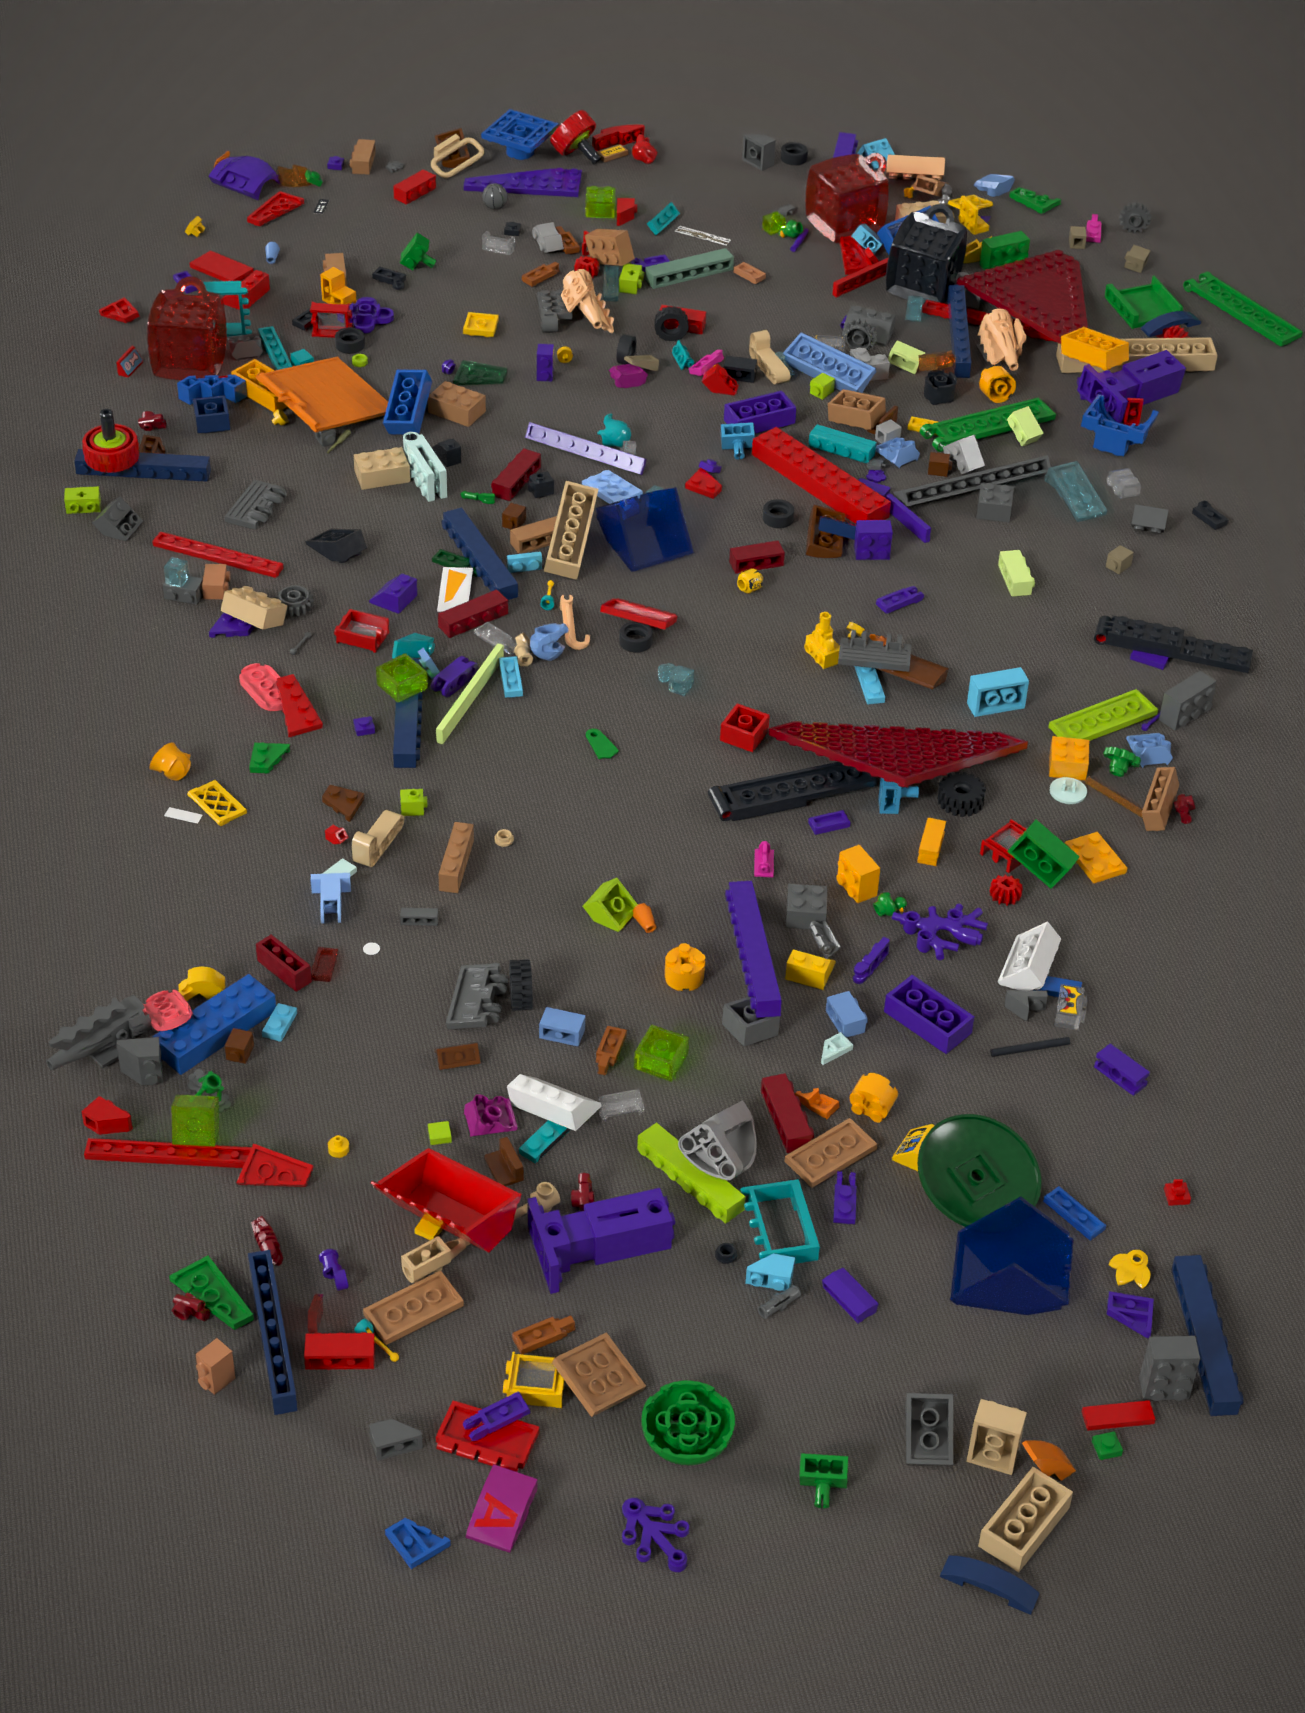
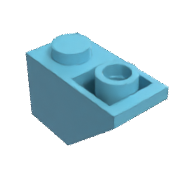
[851,224,883,254]
[745,1253,795,1291]

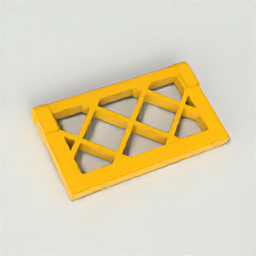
[948,195,993,210]
[187,780,247,826]

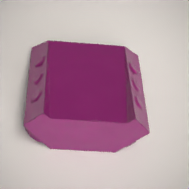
[609,364,648,388]
[464,1094,517,1137]

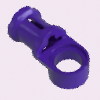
[319,1249,349,1291]

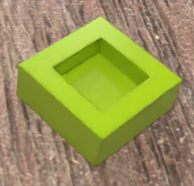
[428,1121,452,1145]

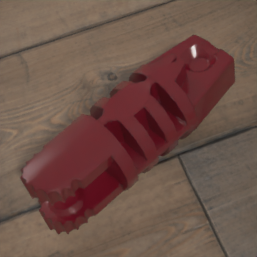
[251,1216,283,1266]

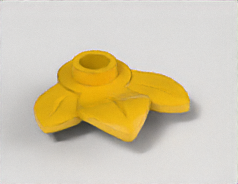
[1109,1250,1151,1289]

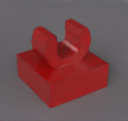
[1164,1179,1191,1206]

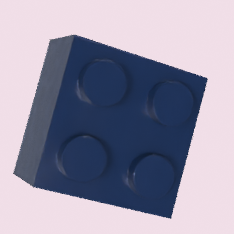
[193,396,230,433]

